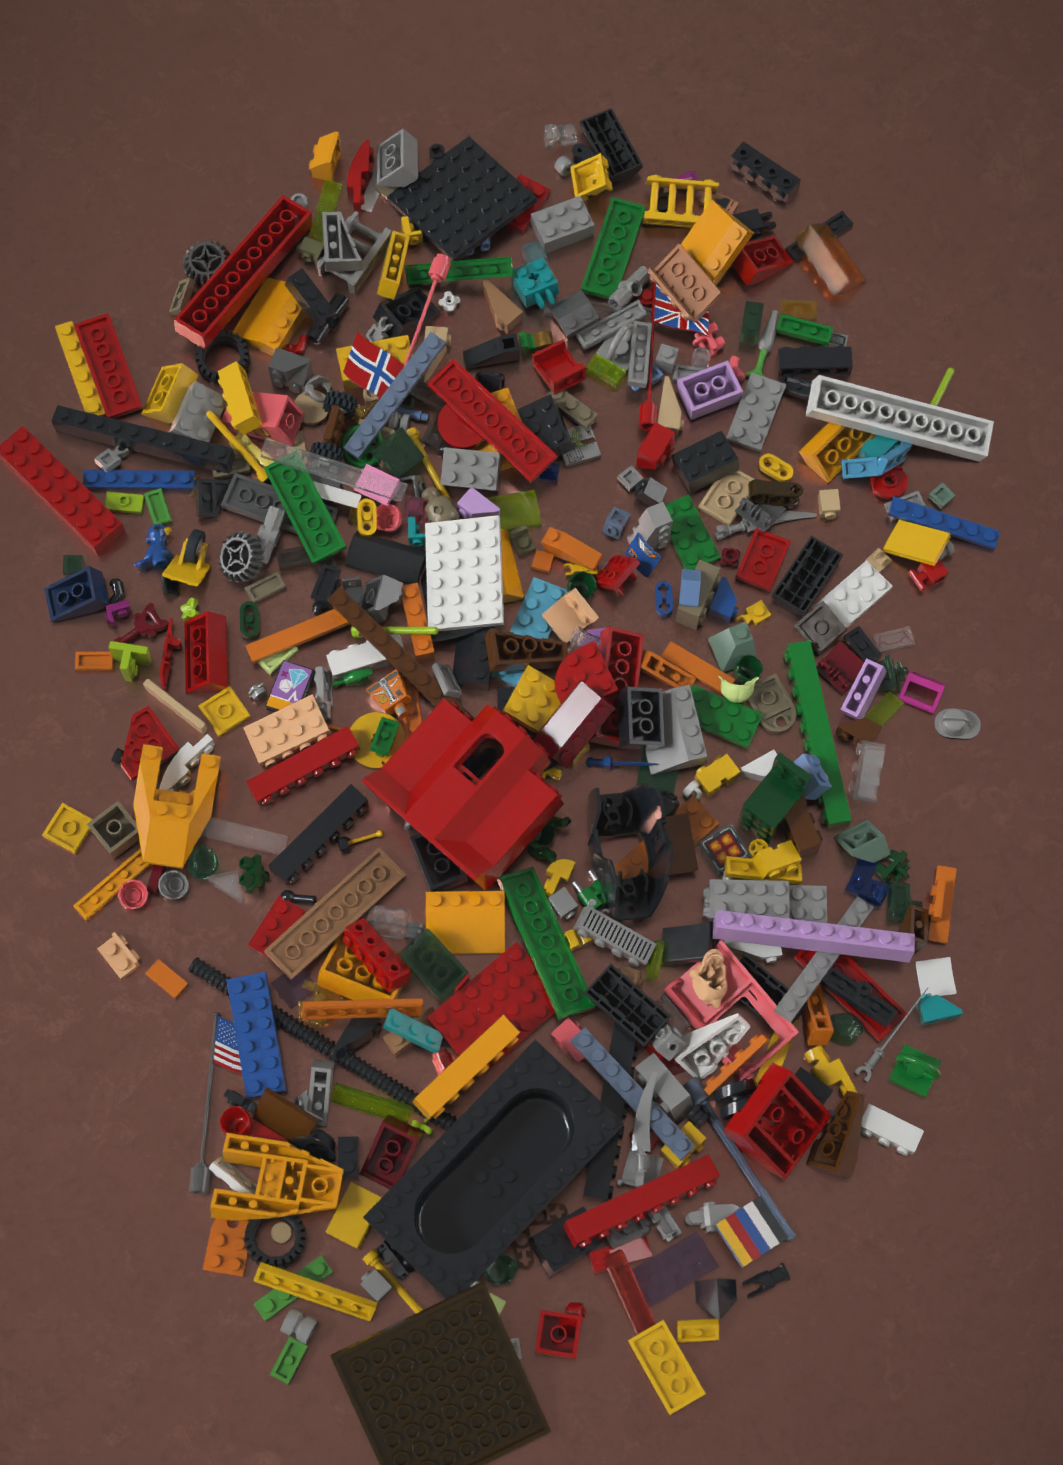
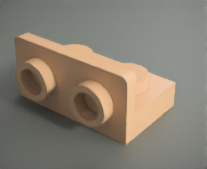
[97,932,141,980]

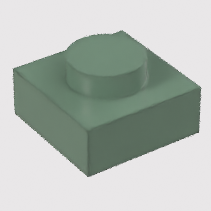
[928,482,955,509]

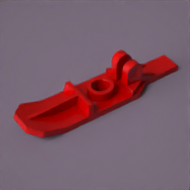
[159,618,182,692]

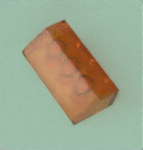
[795,223,866,295]

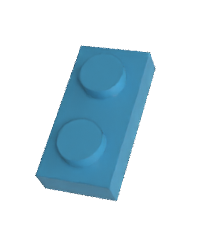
[841,456,880,479]

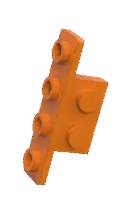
[928,865,957,944]

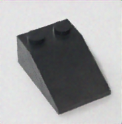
[373,286,441,338]

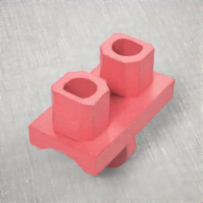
[692,321,725,357]

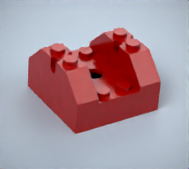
[723,1062,832,1180]

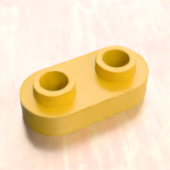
[759,454,794,482]
[357,499,377,537]

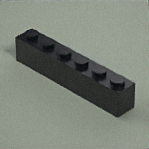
[268,784,369,886]

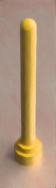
[206,411,269,483]
[404,427,452,501]
[362,1248,423,1313]

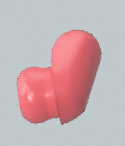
[729,356,745,382]

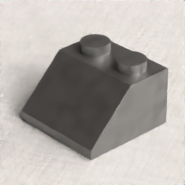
[549,290,599,339]

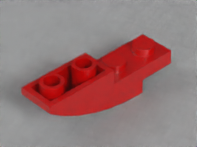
[346,140,374,212]

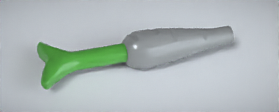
[745,310,779,377]

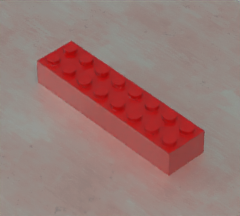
[0,426,126,556]

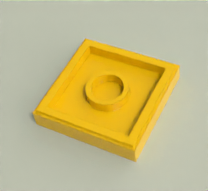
[198,686,251,738]
[42,802,93,855]

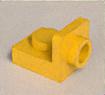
[401,216,423,245]

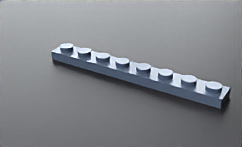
[343,332,446,460]
[570,1027,695,1161]

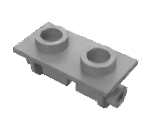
[648,1206,683,1242]

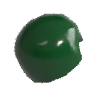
[566,571,597,600]
[734,654,764,684]

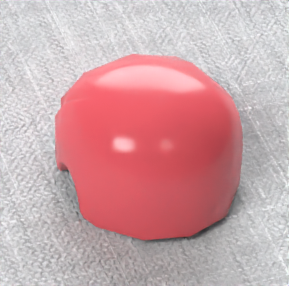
[376,504,402,532]
[118,879,149,910]

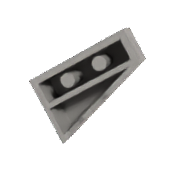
[322,211,362,272]
[627,502,673,549]
[635,1053,694,1126]

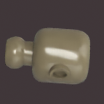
[421,487,460,523]

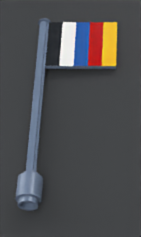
[682,1077,796,1267]

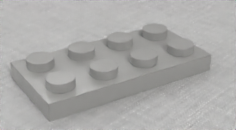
[726,373,786,452]

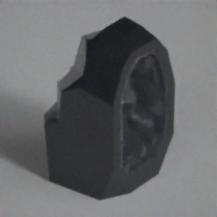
[475,372,506,393]

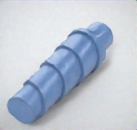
[396,407,429,422]

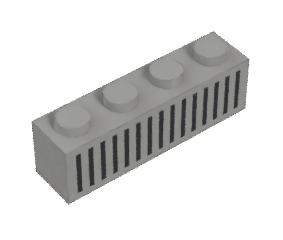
[573,906,656,967]

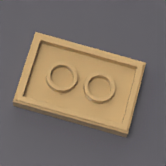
[698,470,754,526]

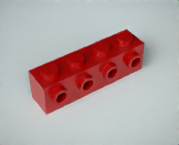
[342,918,411,993]

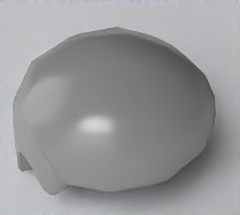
[158,870,189,900]

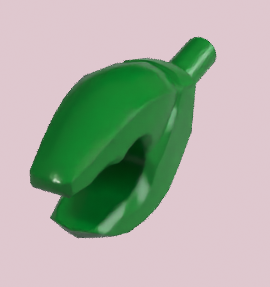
[332,669,373,687]

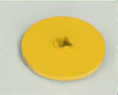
[350,712,405,769]

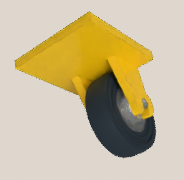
[162,529,211,587]

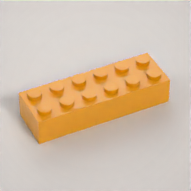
[412,1015,520,1120]

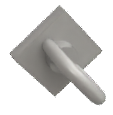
[595,321,634,375]

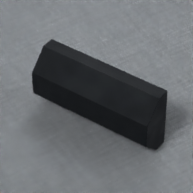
[580,108,643,183]
[345,531,426,585]
[772,536,843,616]
[740,953,808,1024]
[584,964,671,1047]

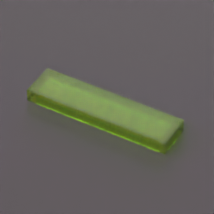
[309,180,342,243]
[331,1083,412,1124]

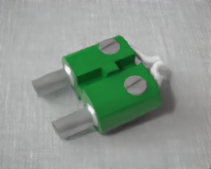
[572,869,611,913]

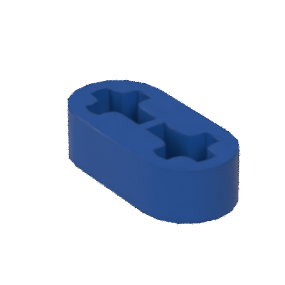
[655,581,673,618]

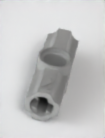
[608,266,651,311]
[257,506,286,564]

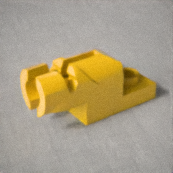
[804,1045,857,1096]

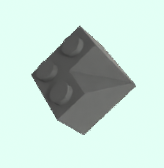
[268,348,314,393]
[360,574,403,624]

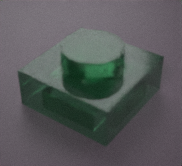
[63,555,84,575]

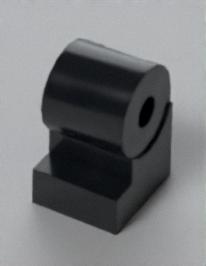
[572,143,596,164]

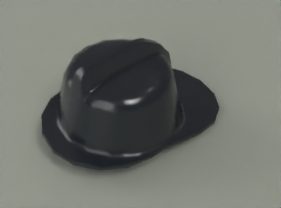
[293,1130,336,1163]

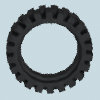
[195,330,250,385]
[244,1214,306,1269]

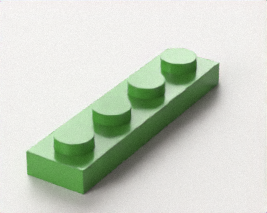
[254,1255,333,1322]

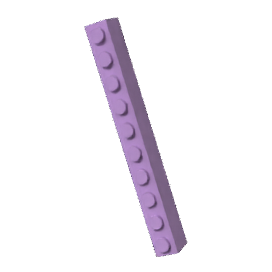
[713,910,915,962]

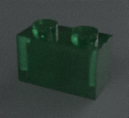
[739,301,764,346]

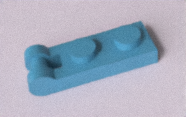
[876,441,912,475]

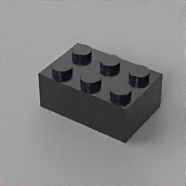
[517,394,575,457]
[672,431,740,494]
[617,687,665,750]
[410,833,468,892]
[528,1206,605,1277]

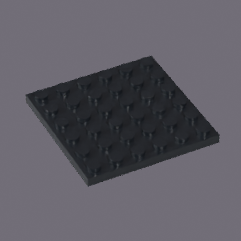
[387,136,537,261]

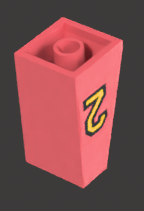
[221,392,305,446]

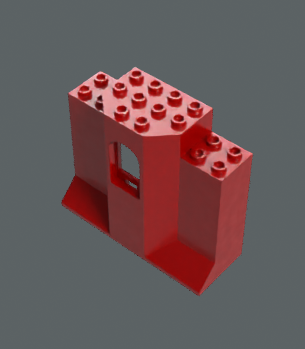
[361,698,564,891]

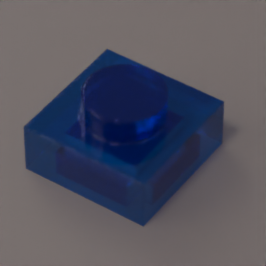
[539,463,560,484]

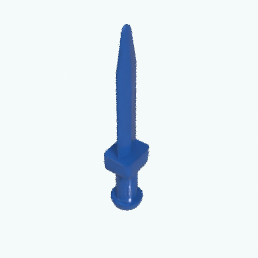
[586,756,659,769]

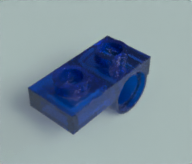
[845,873,890,906]

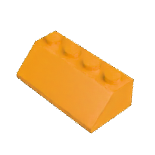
[799,422,876,483]
[501,529,524,603]

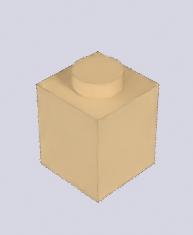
[817,489,841,520]

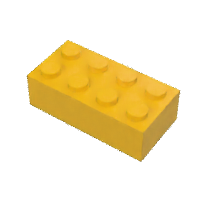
[336,335,413,391]

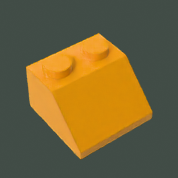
[309,132,341,182]

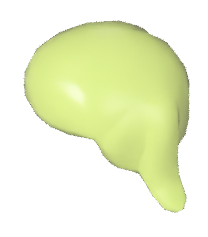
[718,675,759,703]

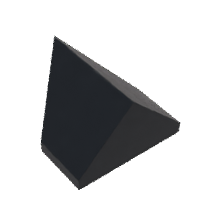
[695,1278,737,1320]

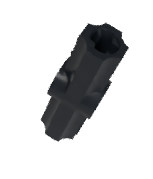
[307,293,349,345]

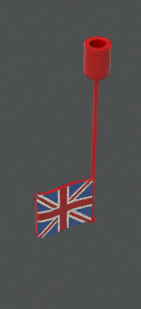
[638,281,709,431]

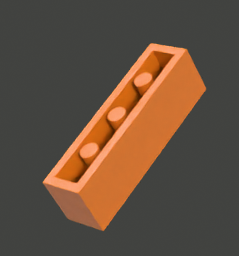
[401,582,435,663]

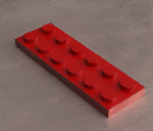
[74,313,143,419]
[794,949,907,1042]

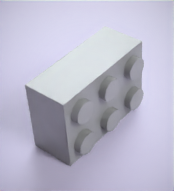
[531,196,594,254]
[169,381,226,442]
[440,447,502,491]

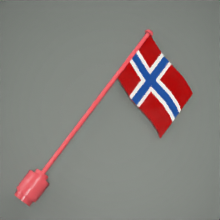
[343,254,451,399]

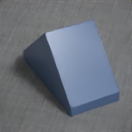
[679,569,701,607]

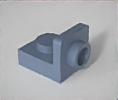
[602,506,631,539]

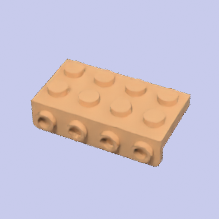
[243,694,332,769]

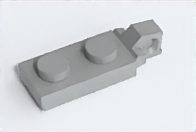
[314,666,333,720]

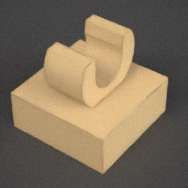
[865,548,892,573]

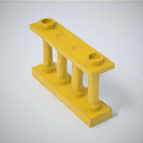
[643,175,719,228]

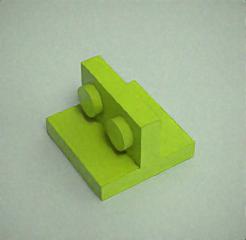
[109,641,153,682]

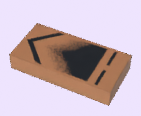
[699,192,739,215]

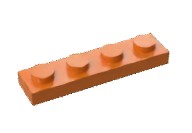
[704,1034,770,1095]

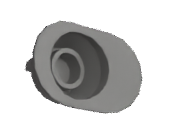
[935,708,981,739]

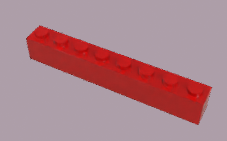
[563,1154,720,1249]

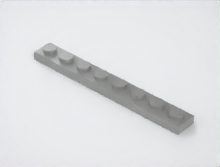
[774,896,874,1023]

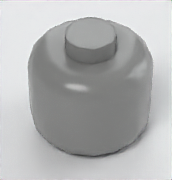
[555,156,574,177]

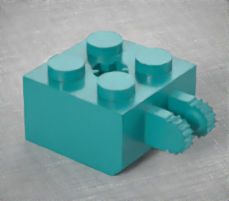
[511,257,559,309]

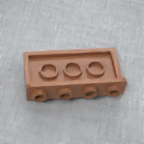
[647,244,723,323]

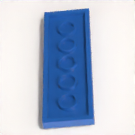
[226,972,287,1098]

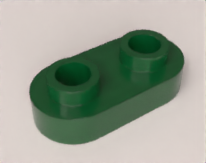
[240,601,260,639]

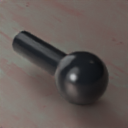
[280,890,317,904]

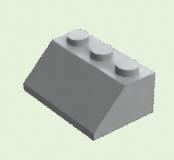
[377,129,418,187]

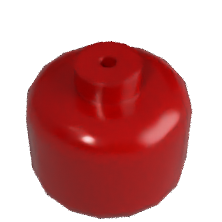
[565,1302,587,1323]

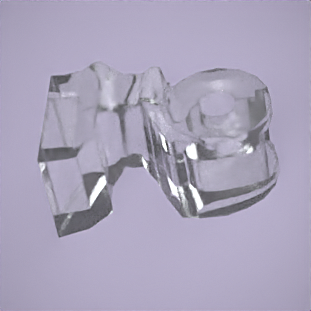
[544,124,578,149]

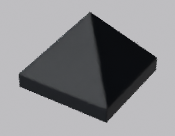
[161,576,179,596]

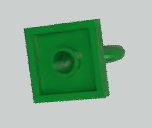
[888,1044,941,1098]

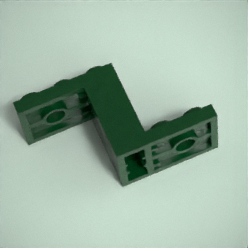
[738,752,811,844]

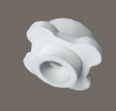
[439,291,460,311]

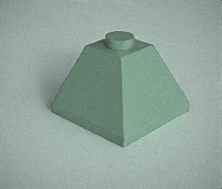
[708,622,757,673]
[834,820,890,863]

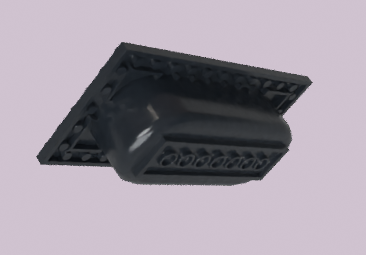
[363,1039,625,1299]

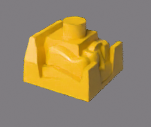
[570,153,613,201]

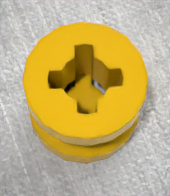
[748,839,769,859]

